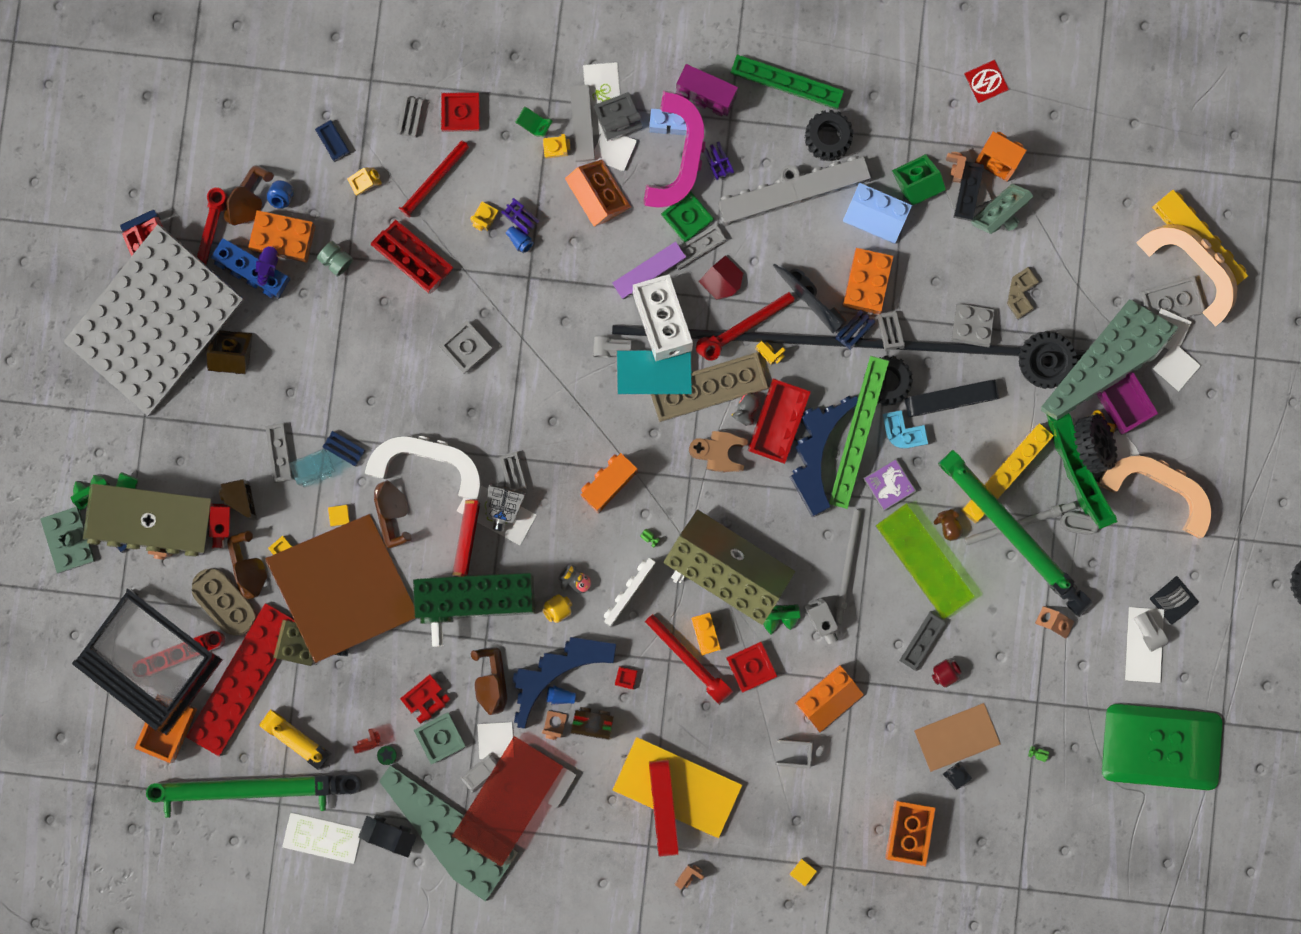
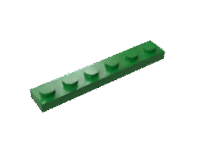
[730,55,844,110]

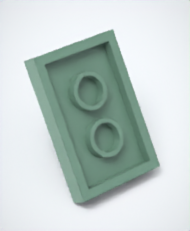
[970,184,1034,234]
[40,507,95,574]

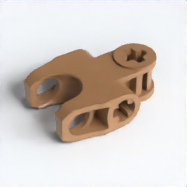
[689,431,748,473]

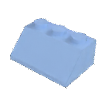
[843,183,912,244]

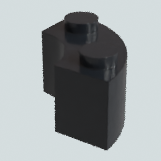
[358,815,417,858]

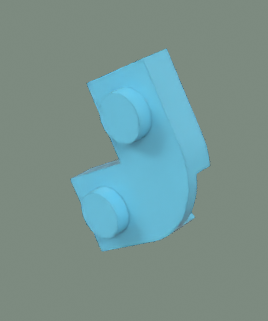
[882,410,928,449]

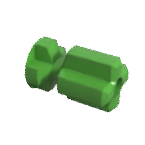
[640,529,660,548]
[1028,746,1049,762]

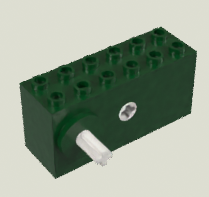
[413,573,535,647]

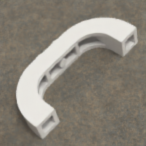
[365,436,481,500]

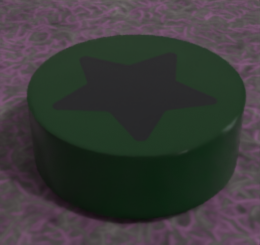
[377,745,397,765]

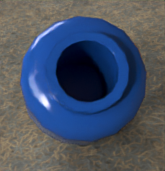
[267,180,294,209]

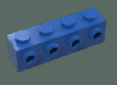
[211,238,291,299]

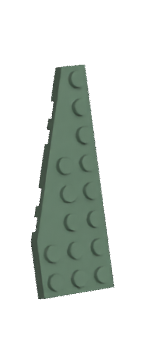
[1041,299,1178,420]
[379,765,518,902]

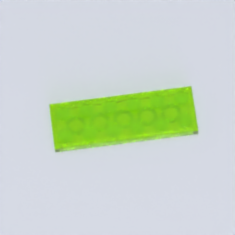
[875,503,975,619]

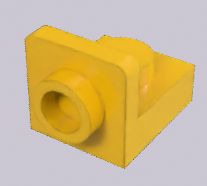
[543,134,571,159]
[348,167,382,195]
[470,202,499,231]
[755,341,785,365]

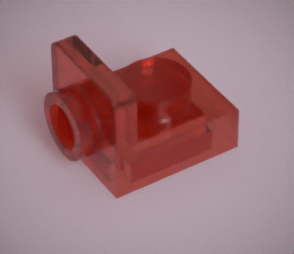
[353,728,381,754]

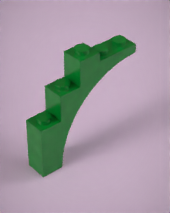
[1046,413,1117,529]

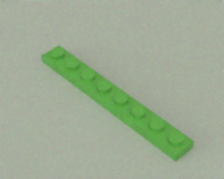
[829,355,889,509]

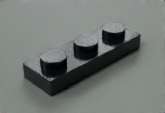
[953,161,984,221]

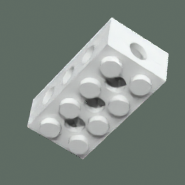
[633,274,693,361]

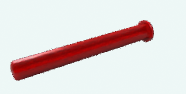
[399,140,469,218]

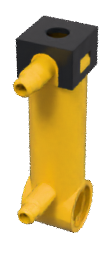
[259,709,332,770]

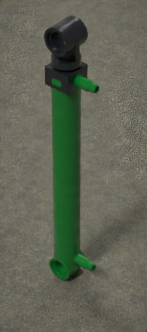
[938,450,1093,617]
[146,774,362,818]

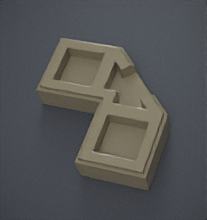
[1007,267,1039,320]

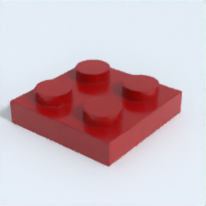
[441,93,480,132]
[726,642,777,693]

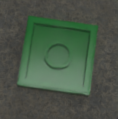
[661,190,714,243]

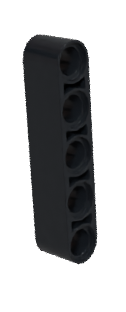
[904,380,1000,418]

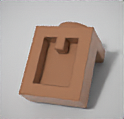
[946,152,966,183]
[675,864,704,890]

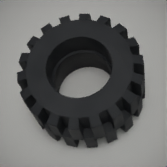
[805,110,854,161]
[864,355,913,406]

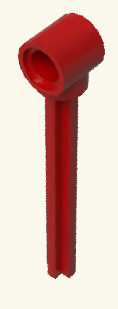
[197,188,229,265]
[696,292,795,361]
[645,614,733,705]

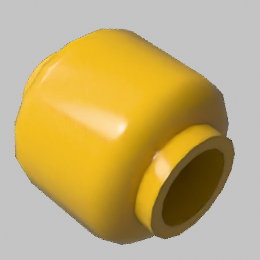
[543,594,572,623]

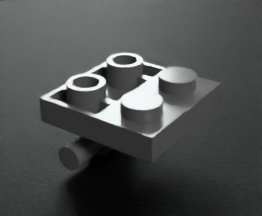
[593,92,643,141]

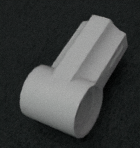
[593,337,631,358]
[1133,610,1169,652]

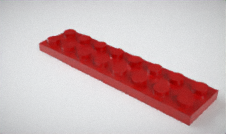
[186,603,296,757]

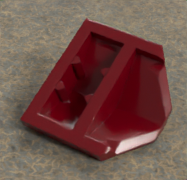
[698,255,743,300]

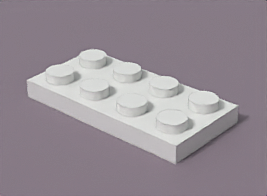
[603,558,656,627]

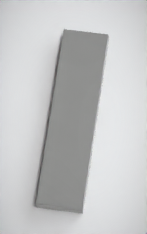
[570,85,595,162]

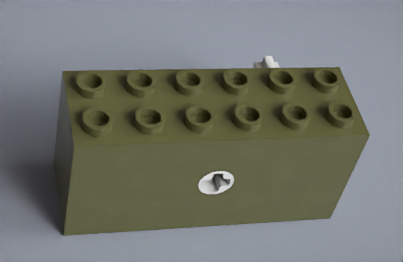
[83,484,211,557]
[663,509,796,625]

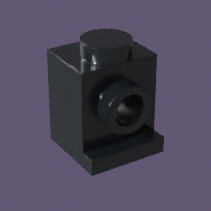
[943,762,972,790]

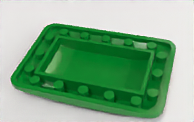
[1102,704,1222,790]

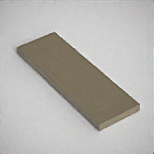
[651,352,769,423]

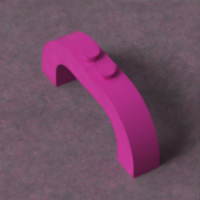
[643,90,706,207]

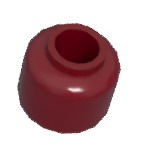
[931,659,962,688]

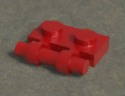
[400,674,451,724]

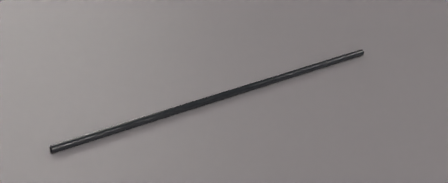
[612,325,1087,360]

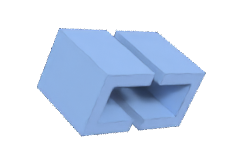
[650,109,687,135]

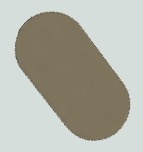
[192,569,256,636]

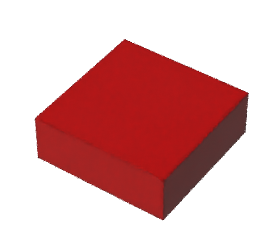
[615,667,638,690]

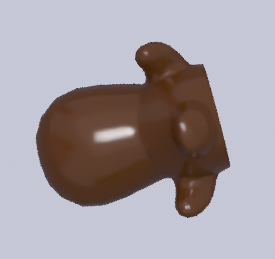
[934,509,963,541]

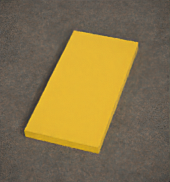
[612,737,742,838]

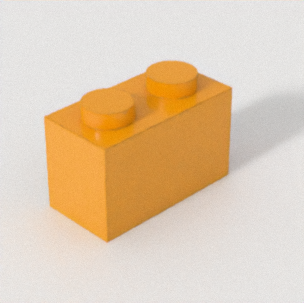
[691,613,721,655]

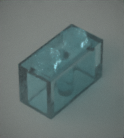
[289,449,336,487]

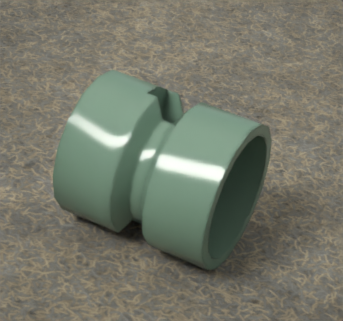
[317,241,353,277]

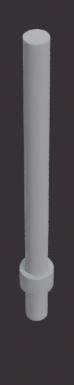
[964,502,1076,546]
[835,510,861,624]

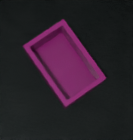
[676,64,738,117]
[1096,371,1158,435]

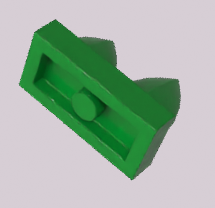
[70,475,111,511]
[763,604,800,635]

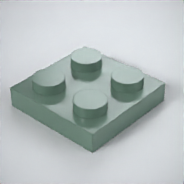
[414,712,466,765]

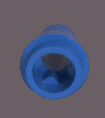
[506,226,533,253]
[546,686,576,705]

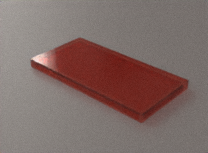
[452,736,564,867]

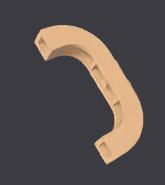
[1137,224,1237,326]
[1097,456,1211,539]

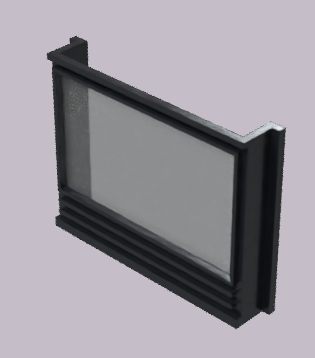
[72,588,223,735]

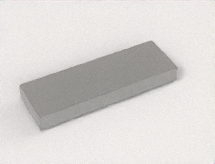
[675,224,727,270]
[265,423,293,483]

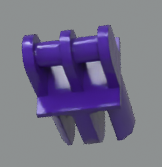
[704,141,734,180]
[501,198,540,235]
[255,246,278,286]

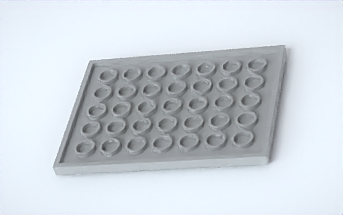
[63,224,245,416]

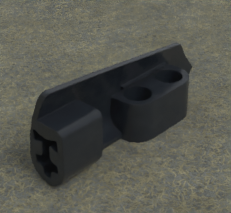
[773,264,847,334]

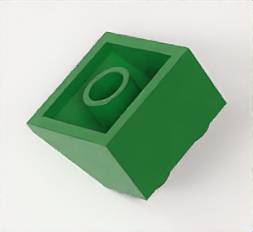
[892,154,946,206]

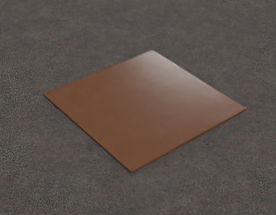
[265,514,415,663]

